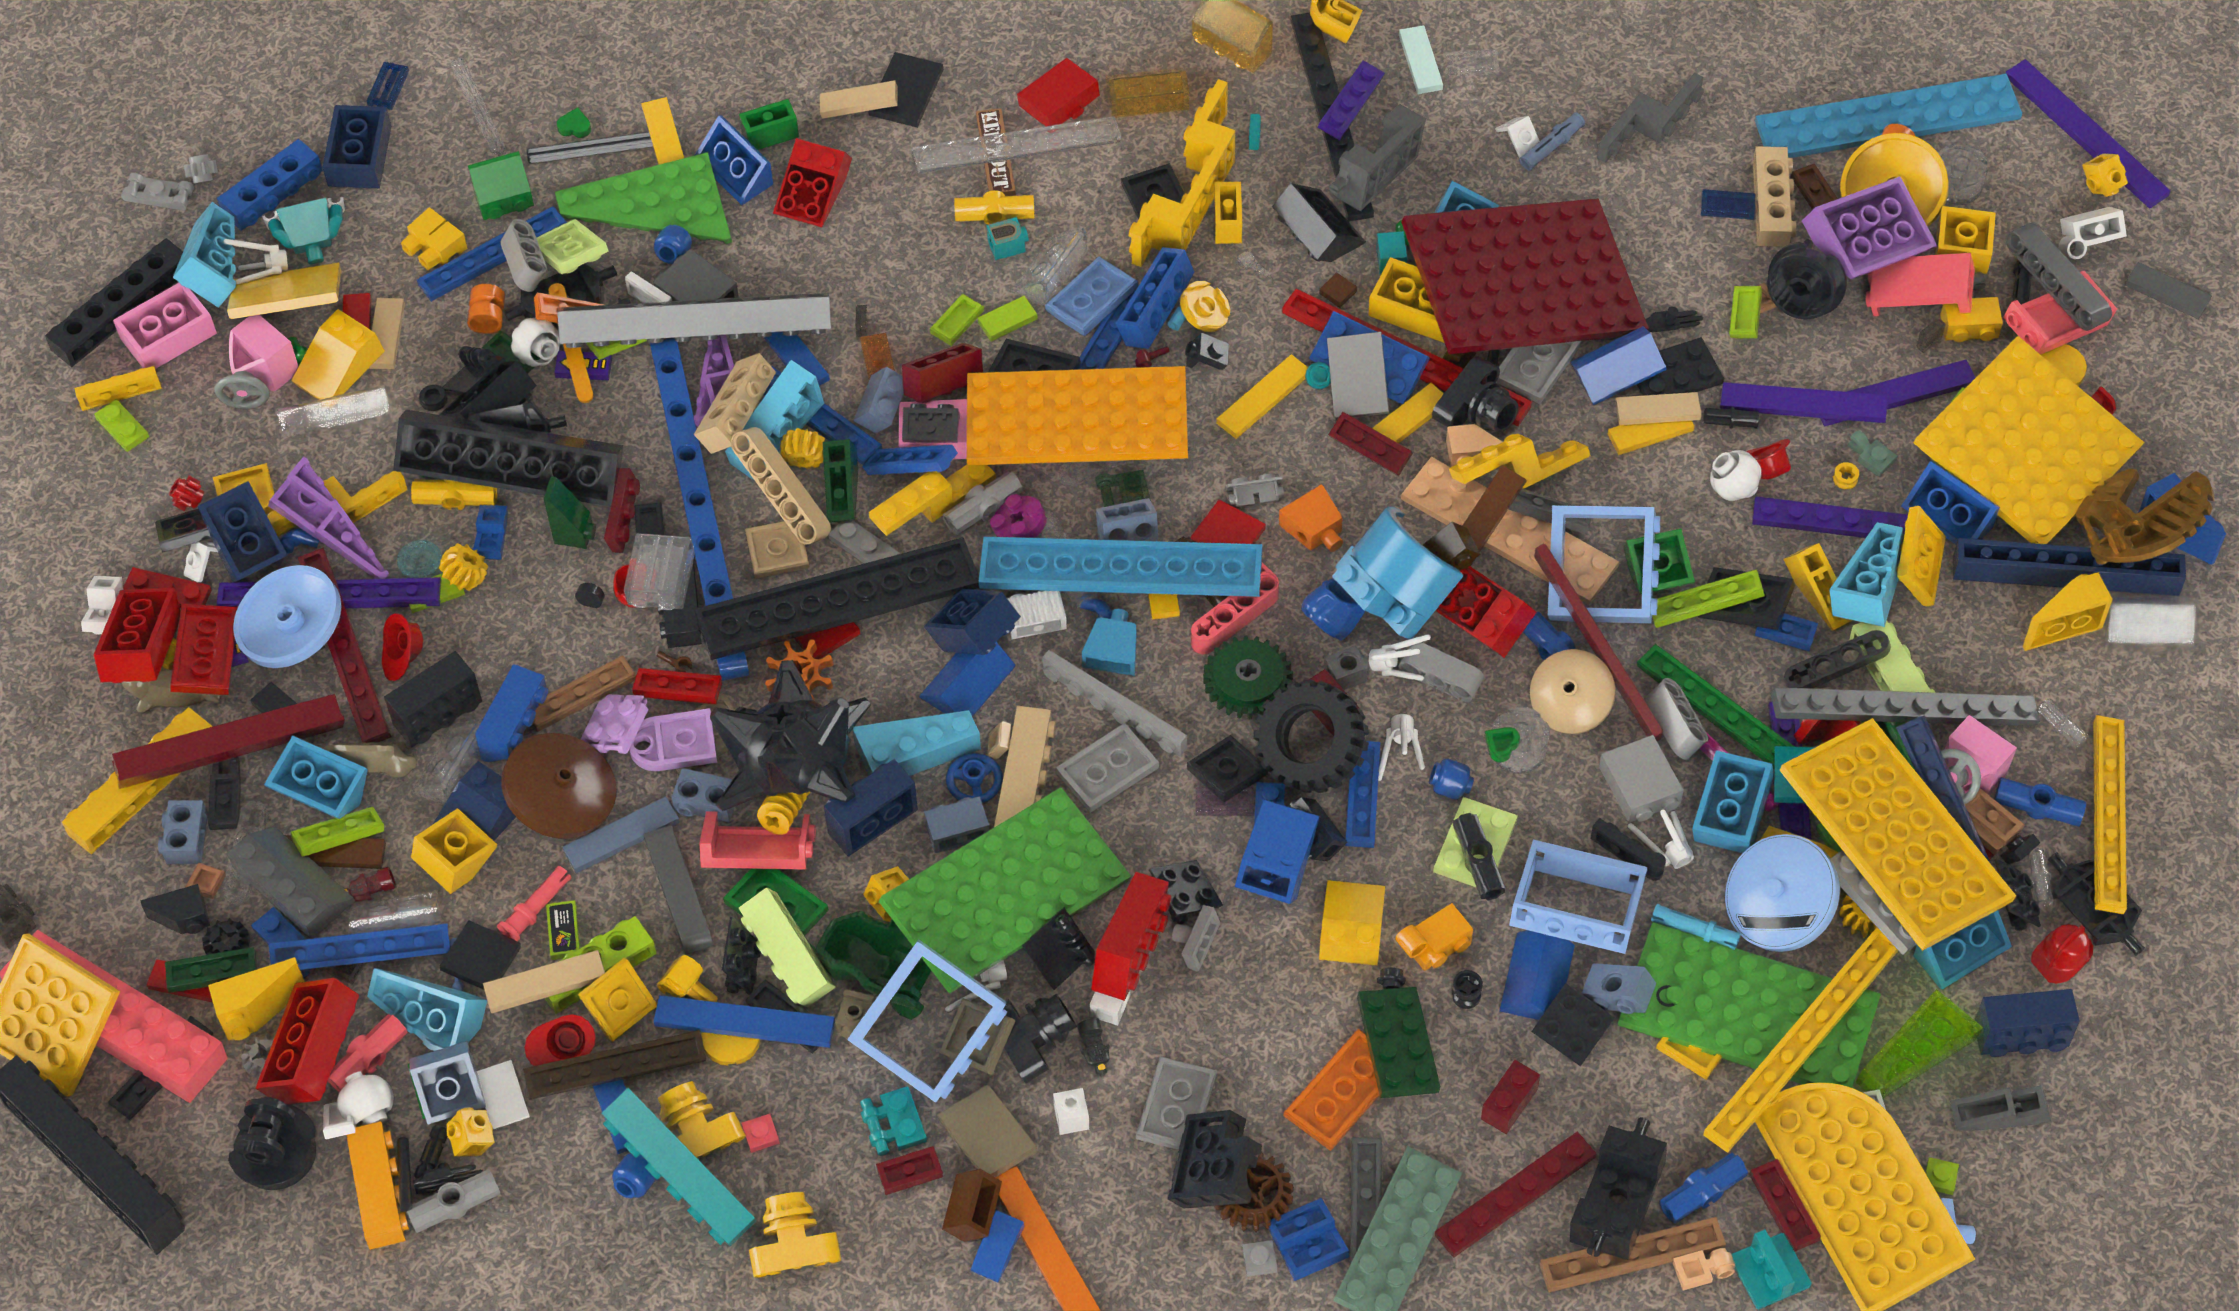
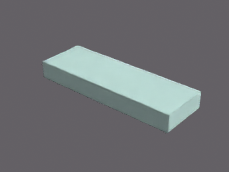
[1399,25,1443,94]

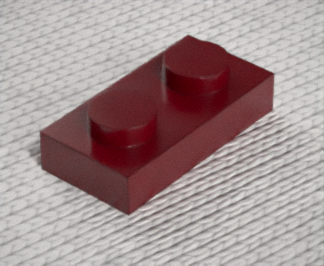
[876,1146,943,1195]

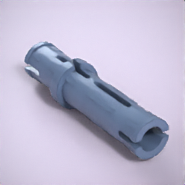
[1519,112,1585,171]

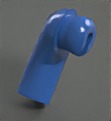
[280,528,319,554]
[1080,595,1112,619]

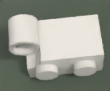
[2058,207,2127,259]

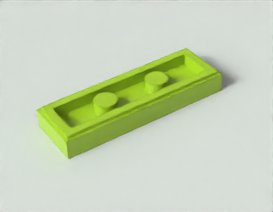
[291,807,384,857]

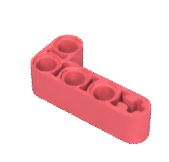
[1191,563,1279,654]

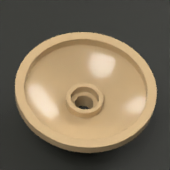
[1530,649,1616,734]

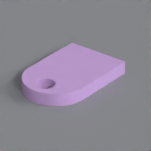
[629,708,717,771]

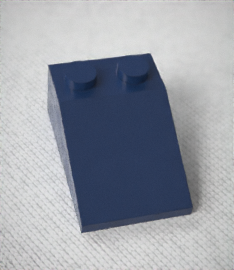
[197,481,288,582]
[432,761,516,841]

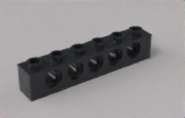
[45,238,183,368]

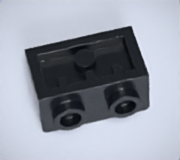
[902,403,960,443]

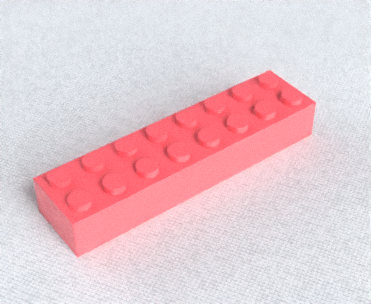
[0,930,228,1103]

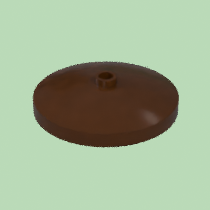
[501,733,617,839]

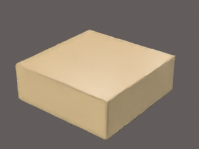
[987,721,1011,760]

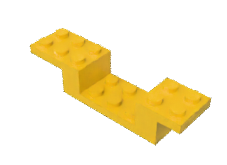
[1129,79,1235,267]

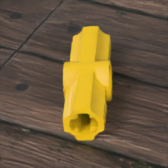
[954,191,1034,225]
[411,479,498,510]

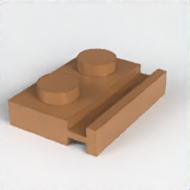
[1965,788,2025,855]

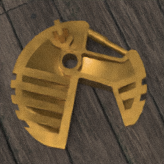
[2076,469,2214,565]

